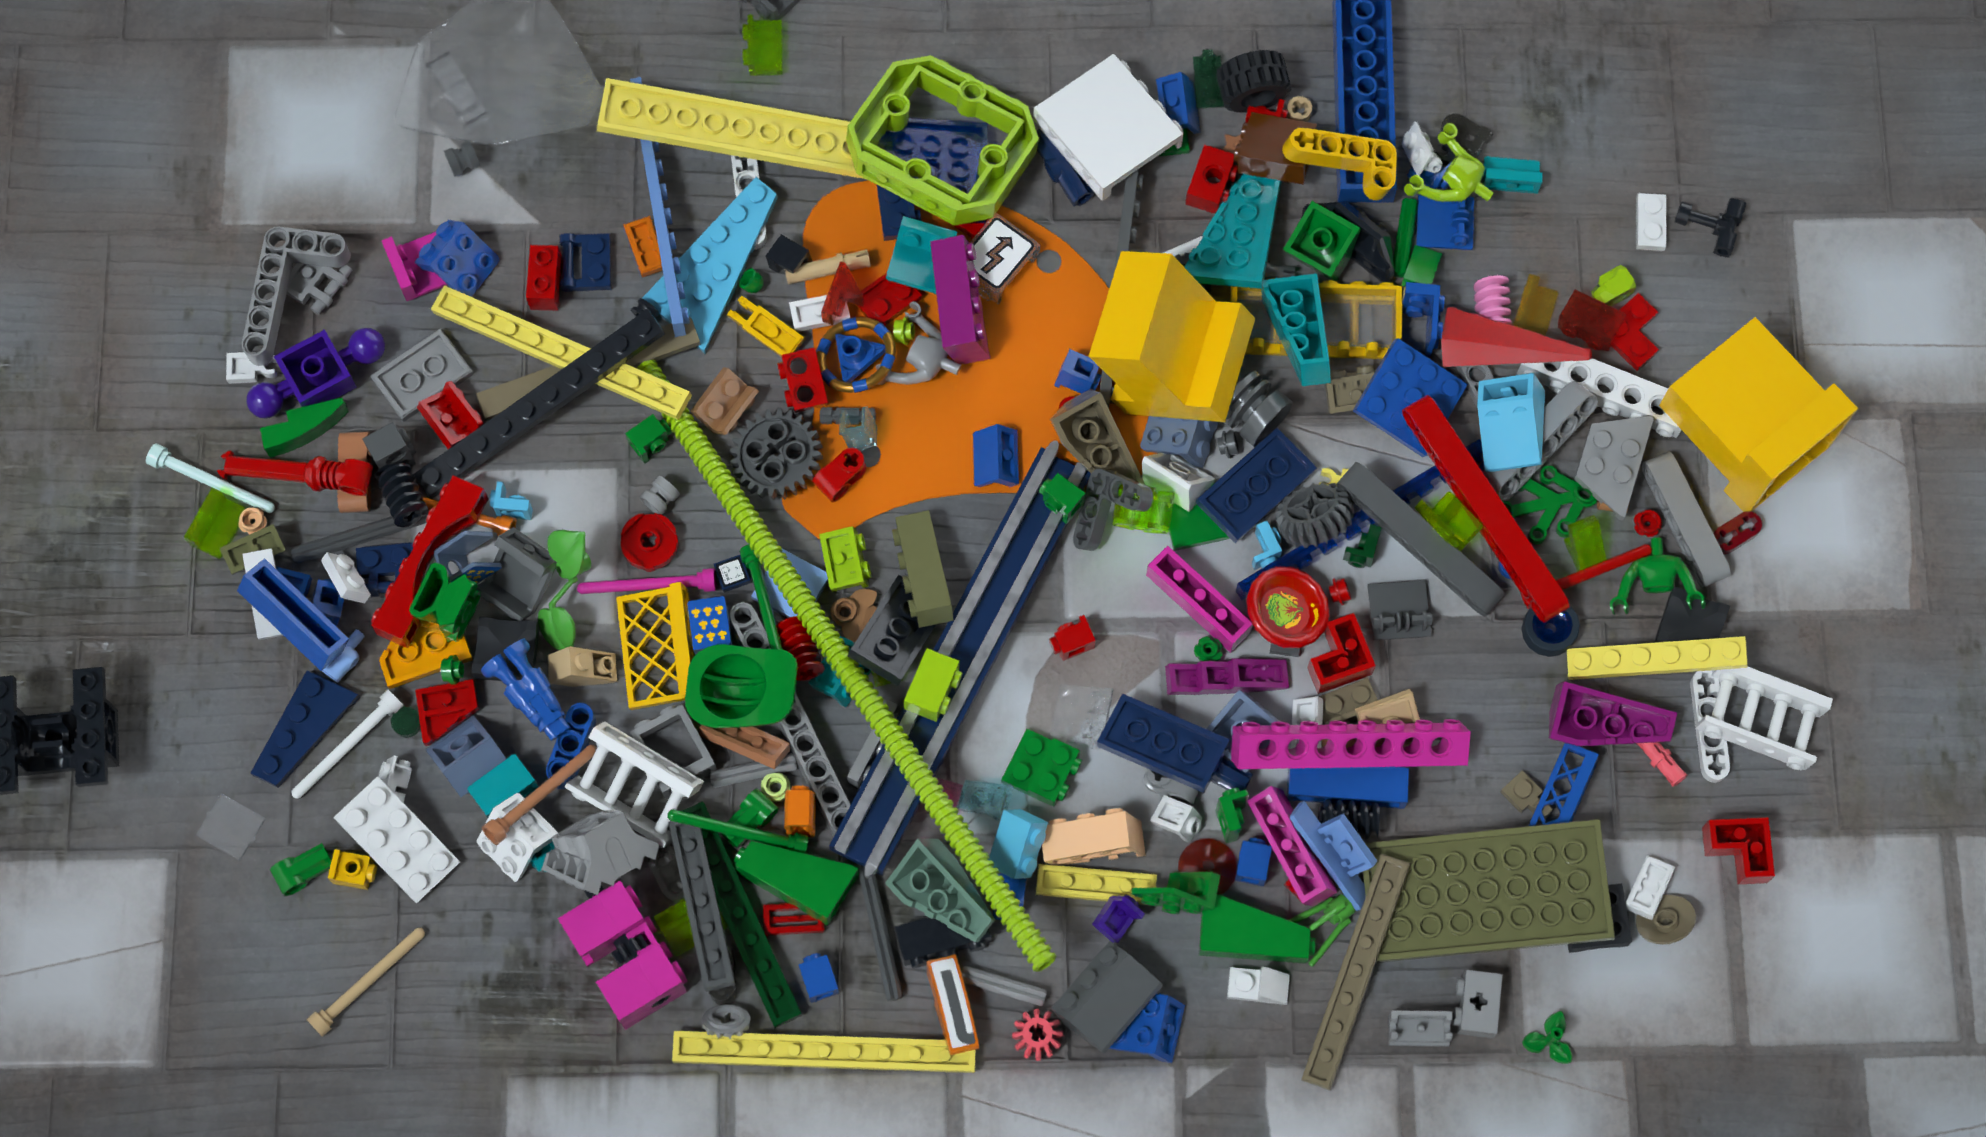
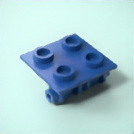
[1416,194,1474,250]

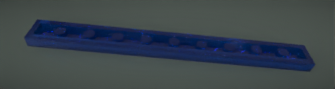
[1236,439,1483,600]

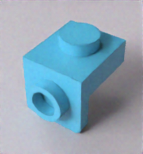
[1252,521,1282,570]

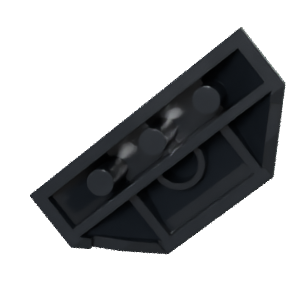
[1301,201,1394,283]

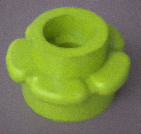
[893,317,915,345]

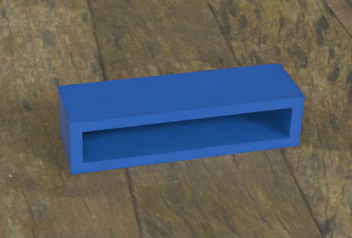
[237,558,349,671]
[1287,767,1409,809]

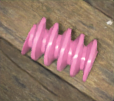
[1473,275,1512,324]

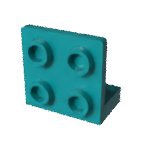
[886,216,957,294]

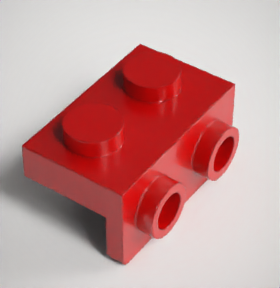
[417,381,483,449]

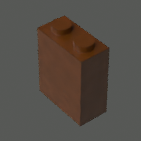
[1234,112,1317,185]

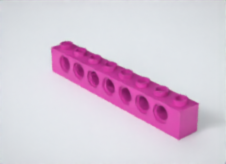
[1231,719,1471,769]

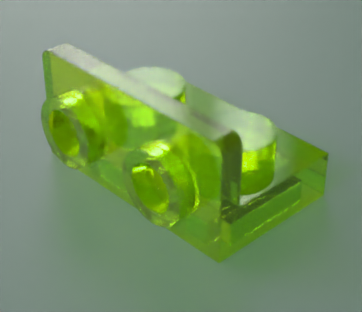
[742,14,783,76]

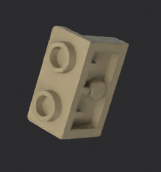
[1325,365,1377,414]
[1319,678,1378,725]

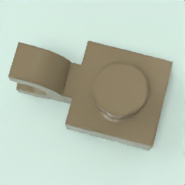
[1500,770,1553,820]

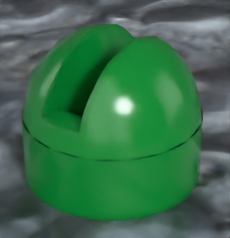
[739,268,764,293]

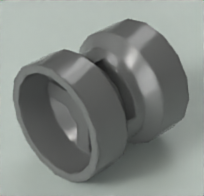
[444,140,480,177]

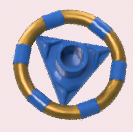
[816,317,896,393]

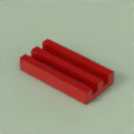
[763,903,824,936]

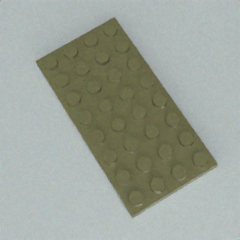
[1363,819,1615,963]

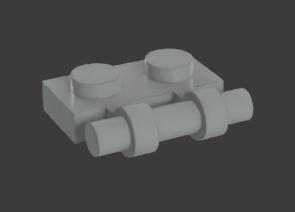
[286,244,353,315]

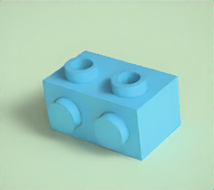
[988,809,1048,879]

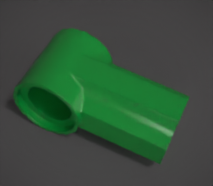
[721,788,779,849]
[270,843,332,896]

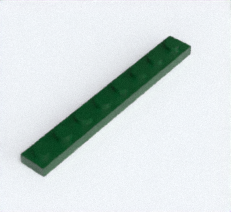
[682,801,802,1028]

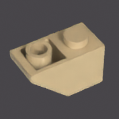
[548,646,617,687]

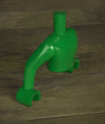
[1610,538,1706,615]

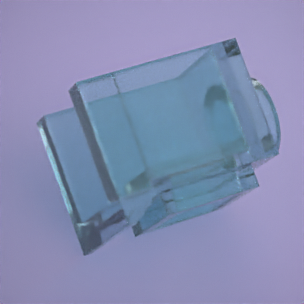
[839,406,877,450]

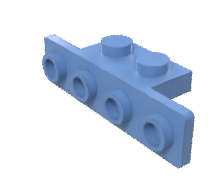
[1290,801,1377,911]

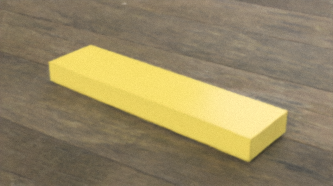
[1036,864,1157,905]

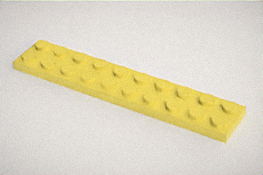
[597,78,881,179]

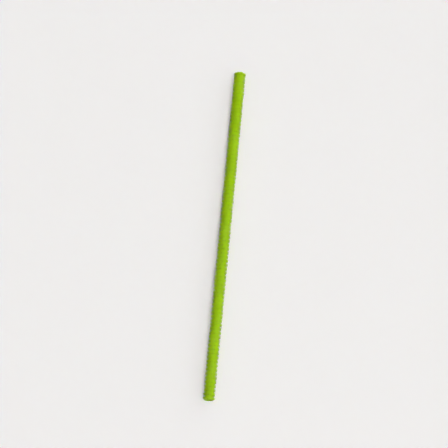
[637,360,1056,971]

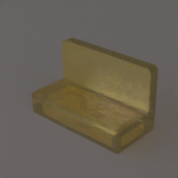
[1513,274,1558,336]

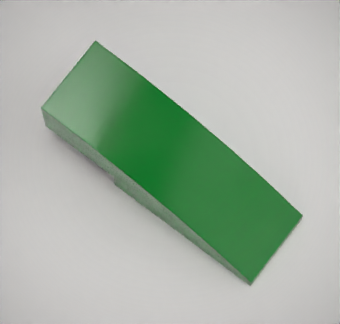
[260,398,349,458]

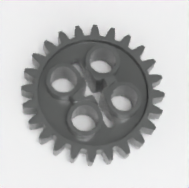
[730,408,823,500]

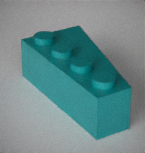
[1261,273,1331,386]

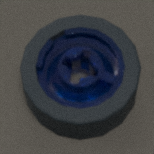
[1522,606,1580,657]

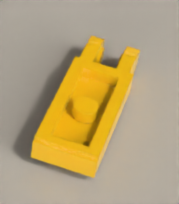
[727,296,805,357]

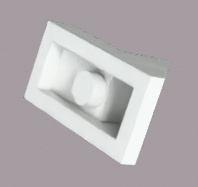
[1227,967,1290,1005]

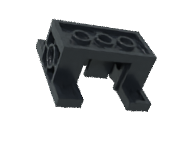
[0,667,119,795]

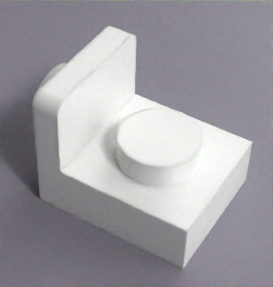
[1150,795,1202,843]

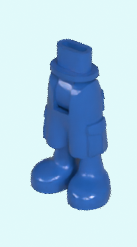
[481,638,570,741]

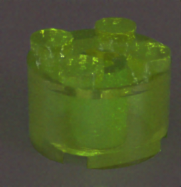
[1112,484,1175,534]

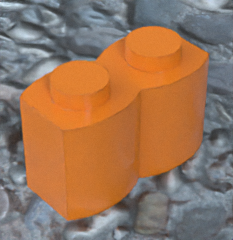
[784,785,816,838]

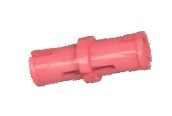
[1636,742,1687,787]

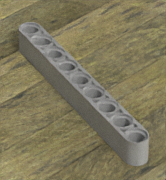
[730,602,850,837]

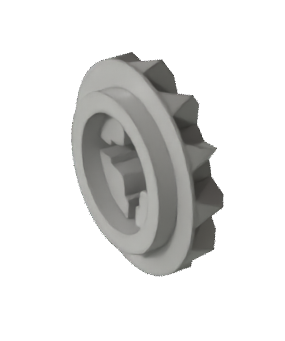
[702,1005,750,1039]

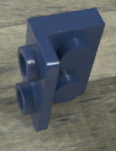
[877,185,921,241]

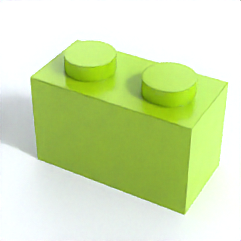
[904,648,963,722]

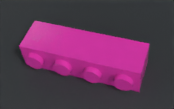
[1146,545,1253,653]
[1247,786,1338,907]

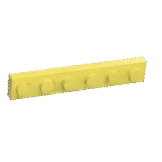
[1567,636,1748,680]

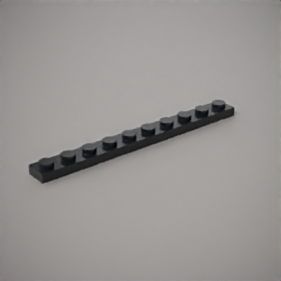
[414,309,665,499]

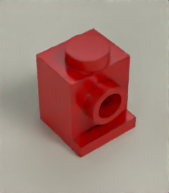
[1049,615,1096,661]

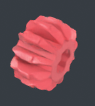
[1012,1009,1063,1061]

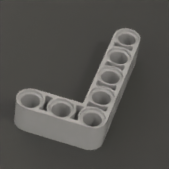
[242,227,351,366]

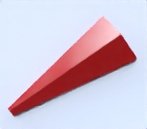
[1441,307,1592,367]

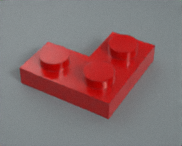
[1597,293,1659,371]

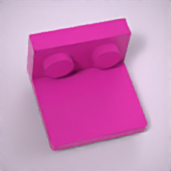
[381,232,447,301]

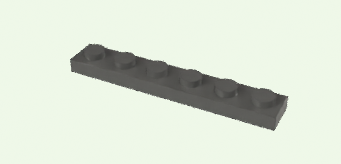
[668,814,735,992]

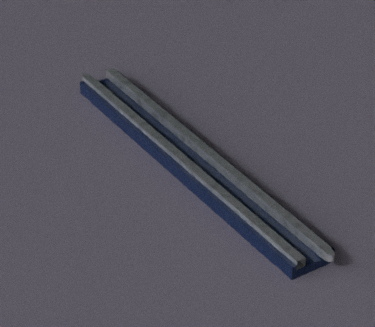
[829,440,1091,878]

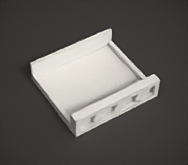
[1033,54,1183,201]

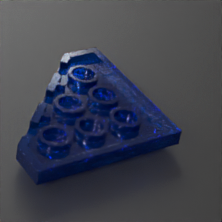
[876,117,988,224]

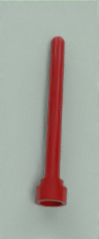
[1520,544,1652,609]

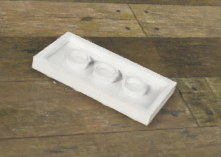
[333,776,460,904]

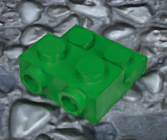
[1001,729,1083,807]

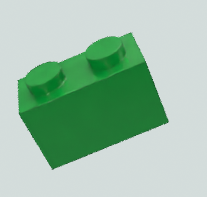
[1283,201,1361,281]

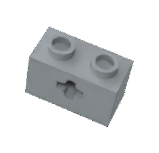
[1453,970,1502,1039]

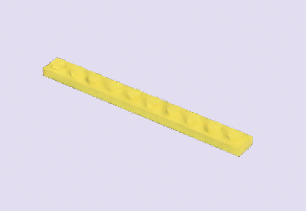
[431,285,692,420]
[672,1031,976,1073]

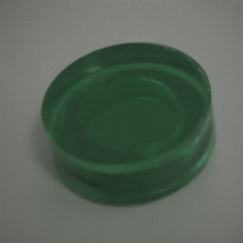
[391,707,421,738]

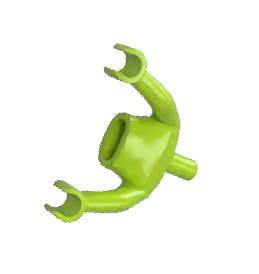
[1404,123,1494,202]

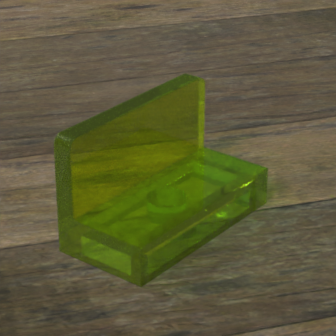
[184,488,246,559]
[1414,491,1483,552]
[654,899,727,956]

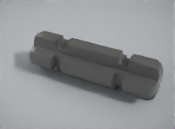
[820,407,876,425]

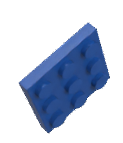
[1353,338,1468,457]

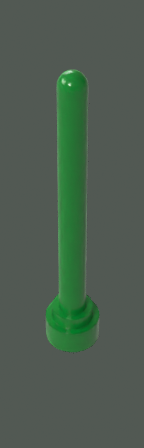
[739,544,783,650]
[667,809,808,854]

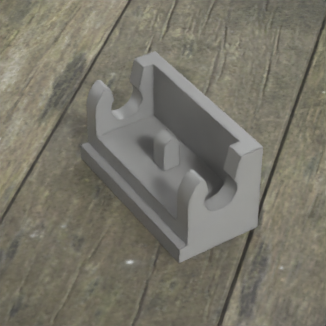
[1388,1011,1453,1047]

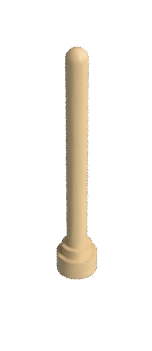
[306,928,425,1037]

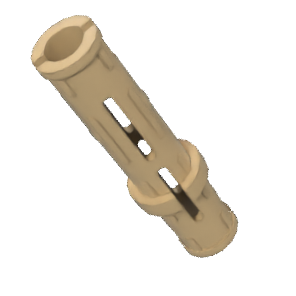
[785,249,871,285]

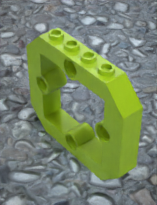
[846,55,1039,226]

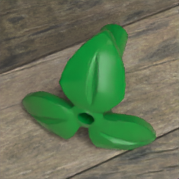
[1522,1011,1572,1064]

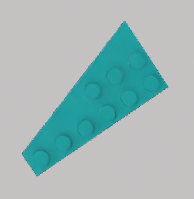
[1184,174,1282,289]

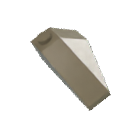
[1050,389,1145,499]

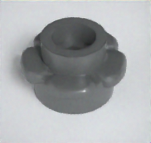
[1217,431,1239,459]

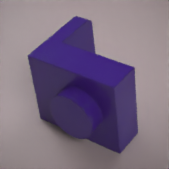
[1092,895,1145,943]

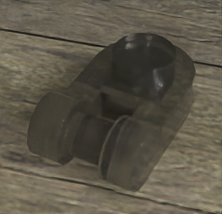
[1440,114,1493,158]

